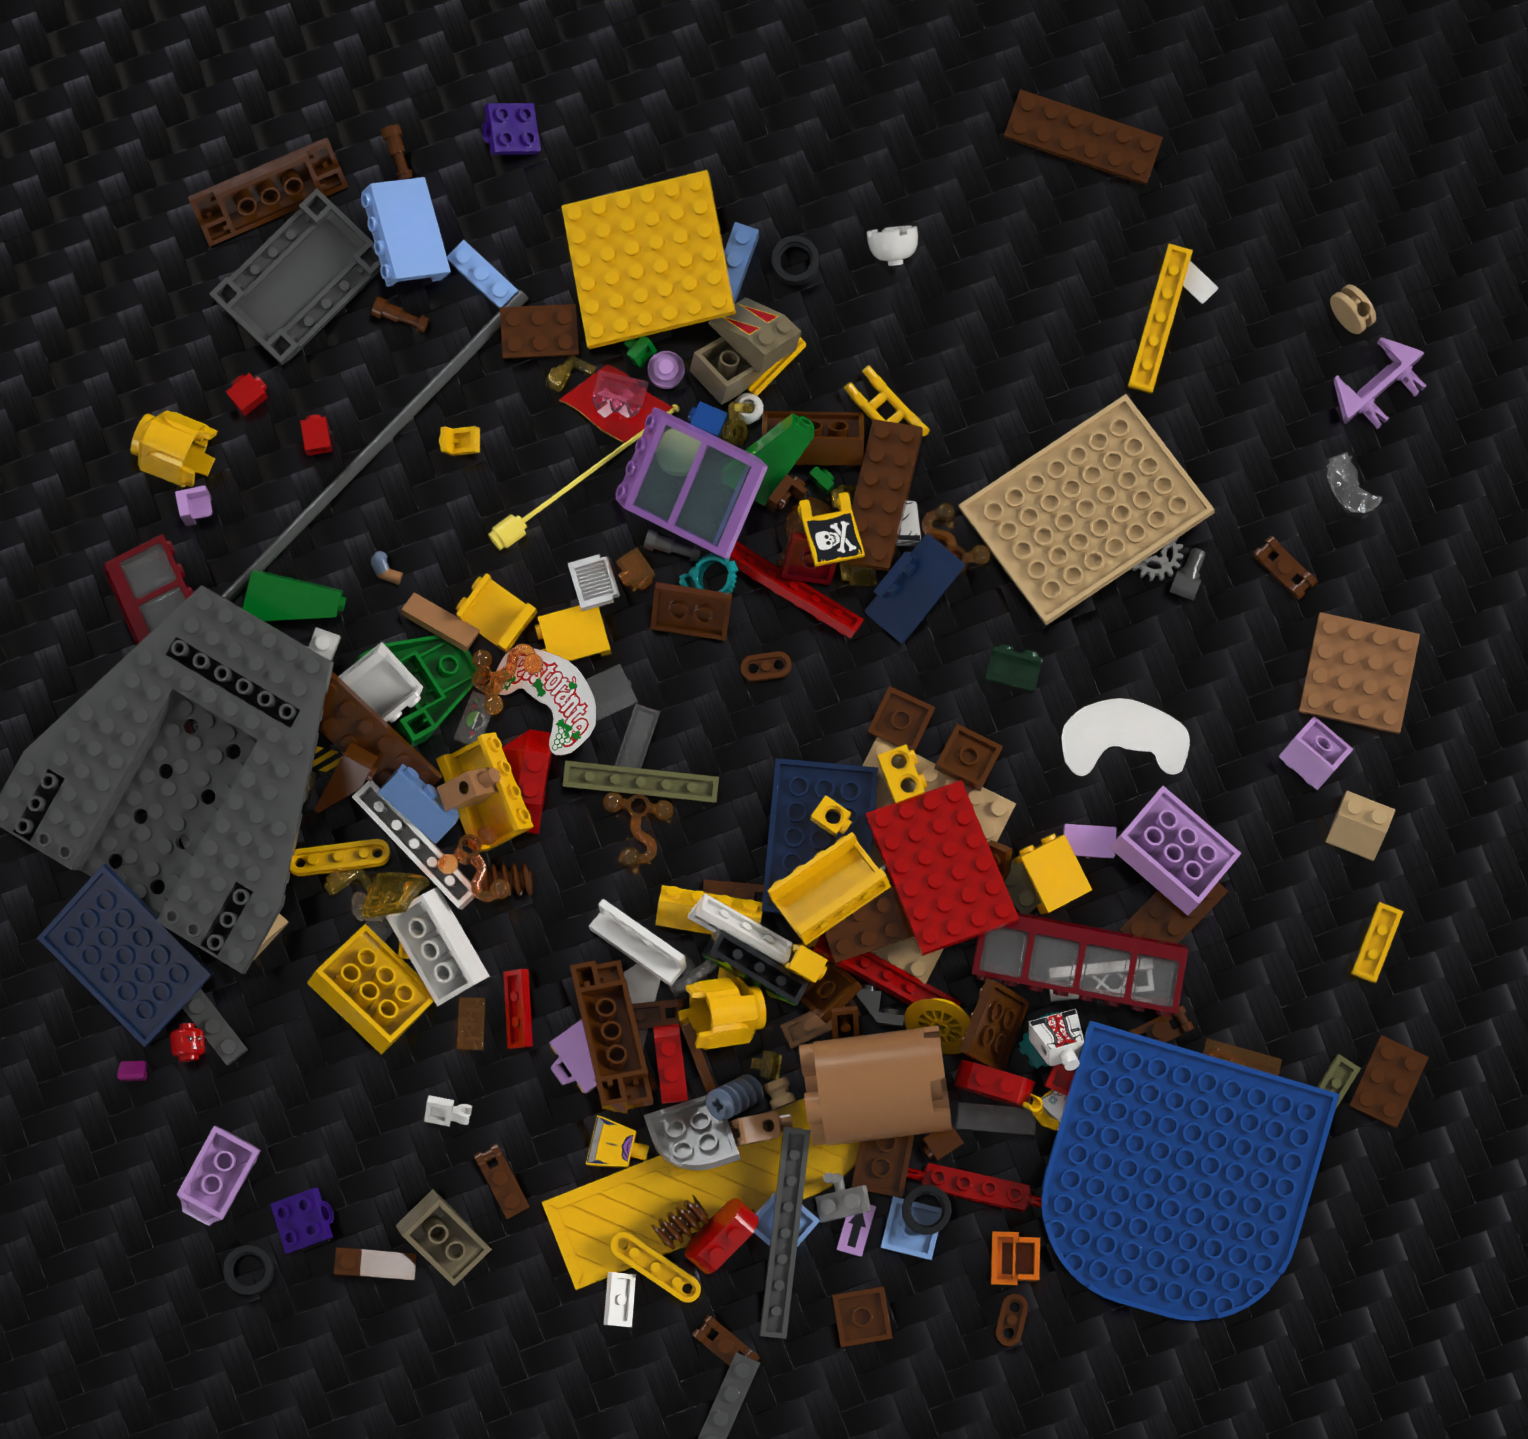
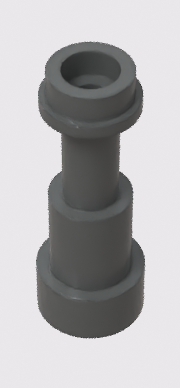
[643,529,702,562]

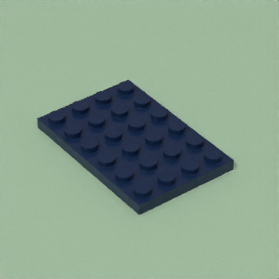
[762,758,878,914]
[37,864,214,1047]

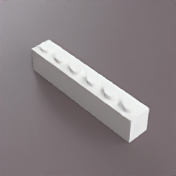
[352,780,480,910]

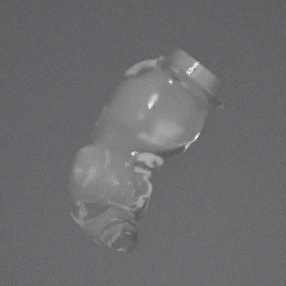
[1327,452,1383,513]

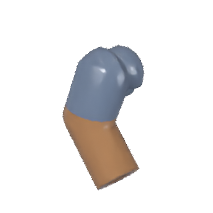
[371,551,403,585]

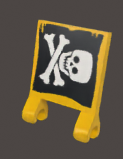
[797,492,865,566]

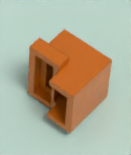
[991,1231,1040,1285]

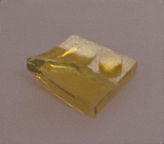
[360,872,430,919]

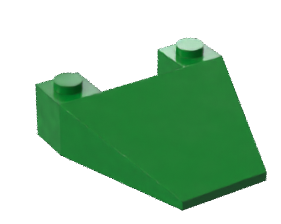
[354,635,483,748]

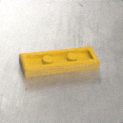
[1351,902,1404,984]

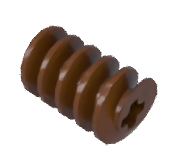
[479,863,533,897]
[651,1195,709,1249]

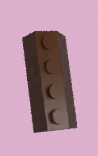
[762,411,864,467]

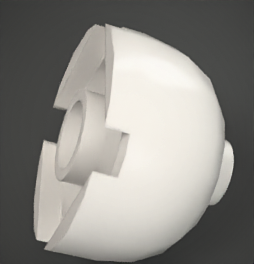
[867,226,918,266]

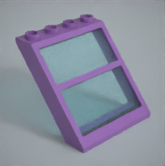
[616,407,768,559]

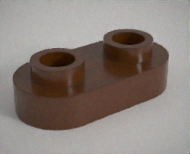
[741,651,792,682]
[995,1294,1028,1346]

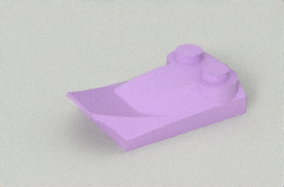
[177,1126,261,1226]

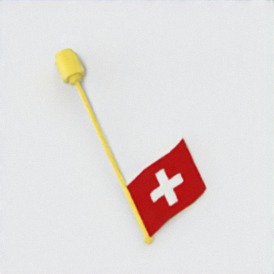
[488,364,680,550]

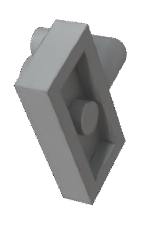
[815,1173,871,1223]

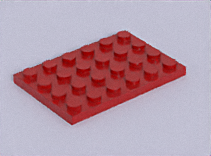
[865,780,1019,956]

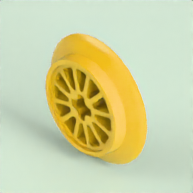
[904,998,970,1055]

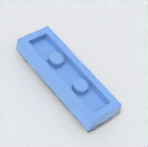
[447,240,518,309]

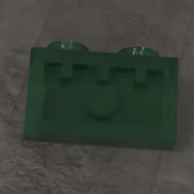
[985,644,1043,692]

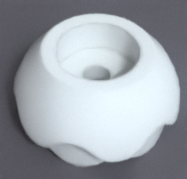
[732,393,764,425]

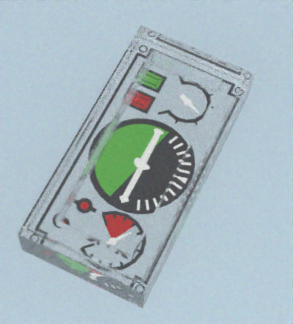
[454,691,497,745]

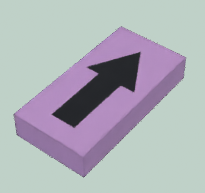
[837,1205,876,1257]

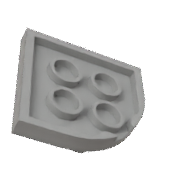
[644,1095,741,1171]

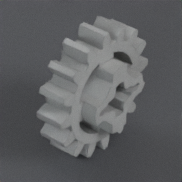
[1132,537,1183,581]

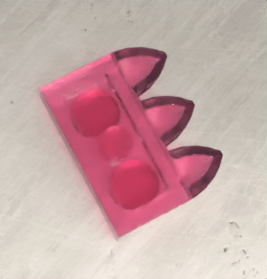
[593,370,649,418]

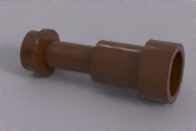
[381,124,413,180]
[371,297,429,333]

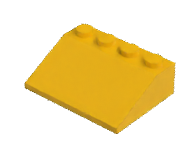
[307,924,434,1055]

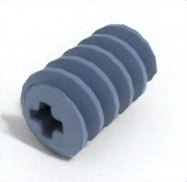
[706,1074,764,1121]

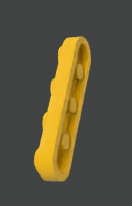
[289,839,391,876]
[610,1231,701,1302]

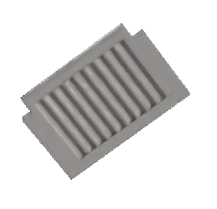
[568,554,620,611]

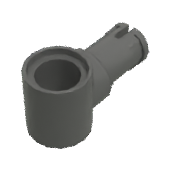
[1170,548,1206,601]

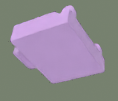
[549,1019,597,1093]

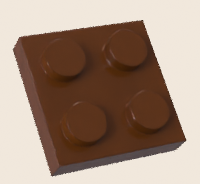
[867,686,936,752]
[934,724,1003,791]
[800,961,863,1024]
[832,1286,893,1347]

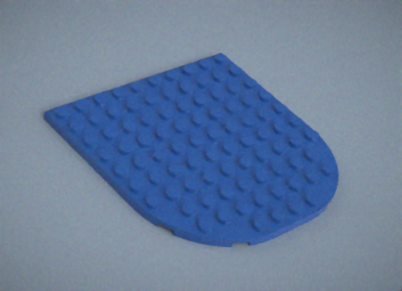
[1041,1020,1340,1321]

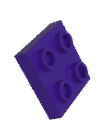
[482,103,541,155]
[270,1188,334,1254]

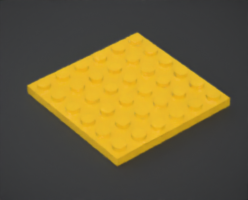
[562,170,736,349]

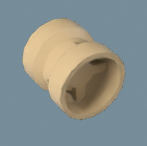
[763,1077,796,1110]

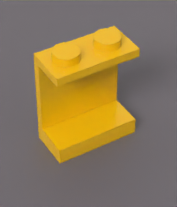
[456,573,537,653]
[534,605,611,661]
[1013,833,1092,915]

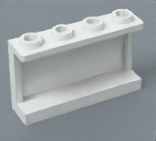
[338,642,423,754]

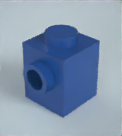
[687,401,728,438]

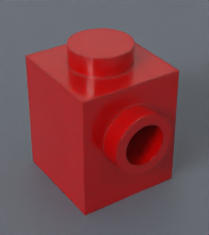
[226,373,268,416]
[300,415,333,456]

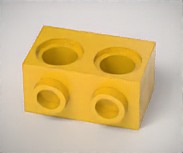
[877,745,928,804]
[779,944,828,983]

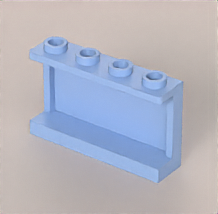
[361,177,451,287]

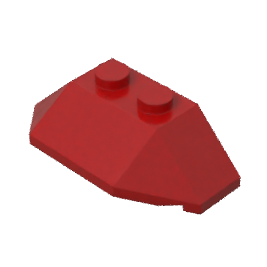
[502,729,552,834]

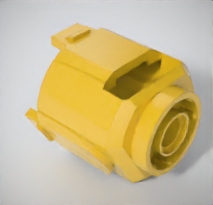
[130,410,217,487]
[678,977,766,1050]

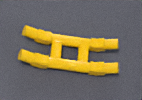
[843,365,930,436]

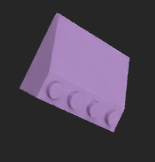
[1109,786,1241,916]

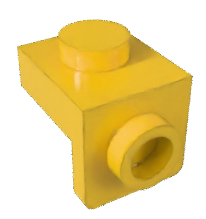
[439,426,480,456]

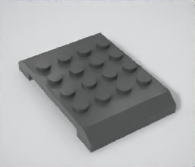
[209,188,381,365]

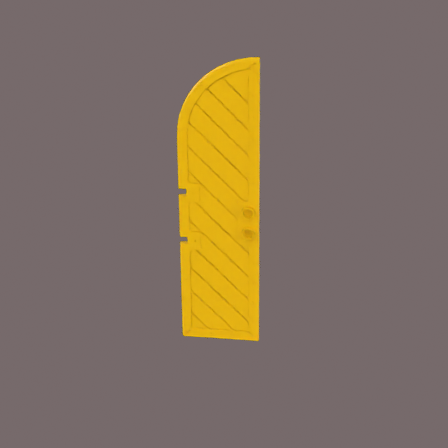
[542,1098,860,1290]

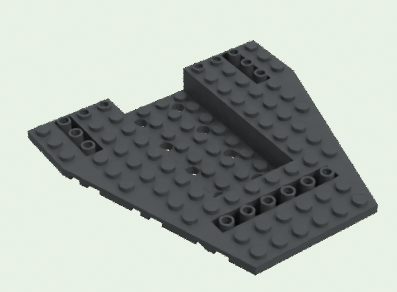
[0,585,334,974]

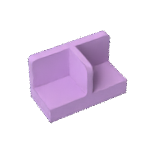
[175,486,213,526]
[1063,824,1116,859]

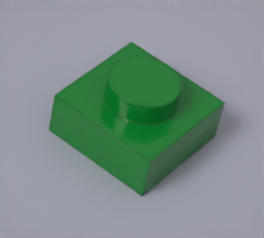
[809,466,835,495]

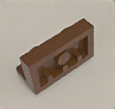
[766,474,807,513]

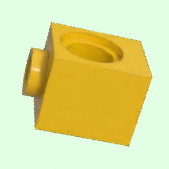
[810,795,852,838]

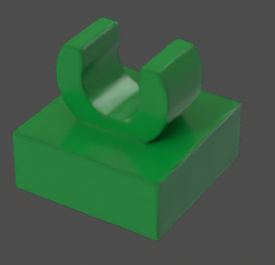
[624,336,657,370]

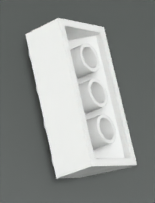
[386,887,489,1006]

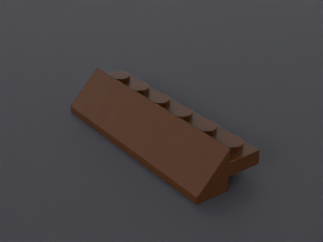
[188,137,348,247]
[570,960,653,1114]

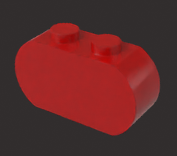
[653,1024,688,1104]
[953,1060,1035,1108]
[685,1198,759,1274]

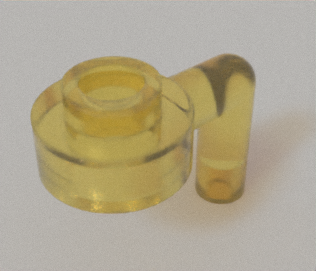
[547,355,596,392]
[722,402,754,445]
[324,869,377,895]

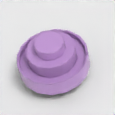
[648,351,685,389]

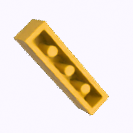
[655,885,763,935]

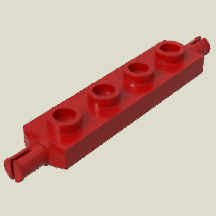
[906,1163,1041,1213]

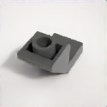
[855,984,904,1028]

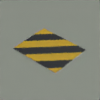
[312,746,343,774]

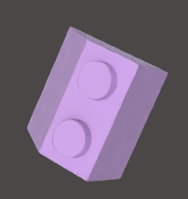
[1278,716,1353,790]

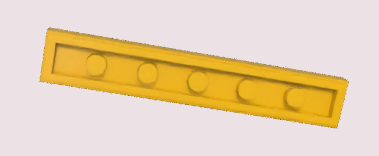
[1128,244,1193,394]

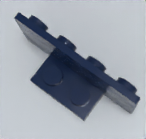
[865,533,966,643]

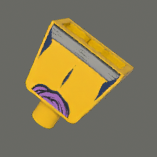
[586,1116,649,1168]

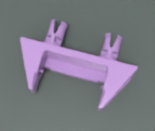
[1334,337,1427,429]

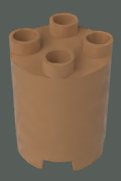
[799,1026,952,1146]

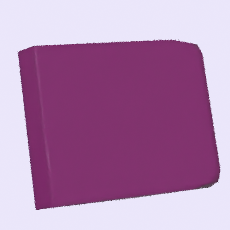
[117,1061,147,1082]

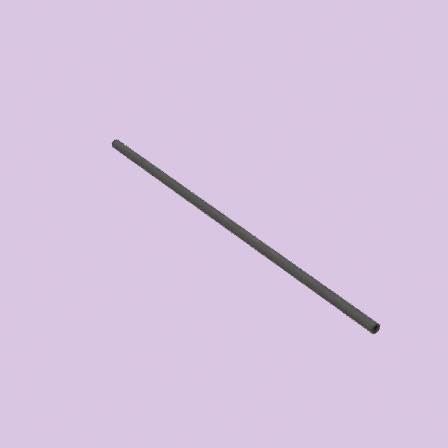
[221,290,529,602]

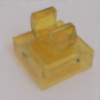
[751,1051,782,1080]

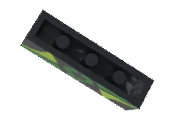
[701,930,809,1008]

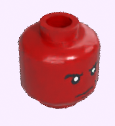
[170,1023,205,1062]

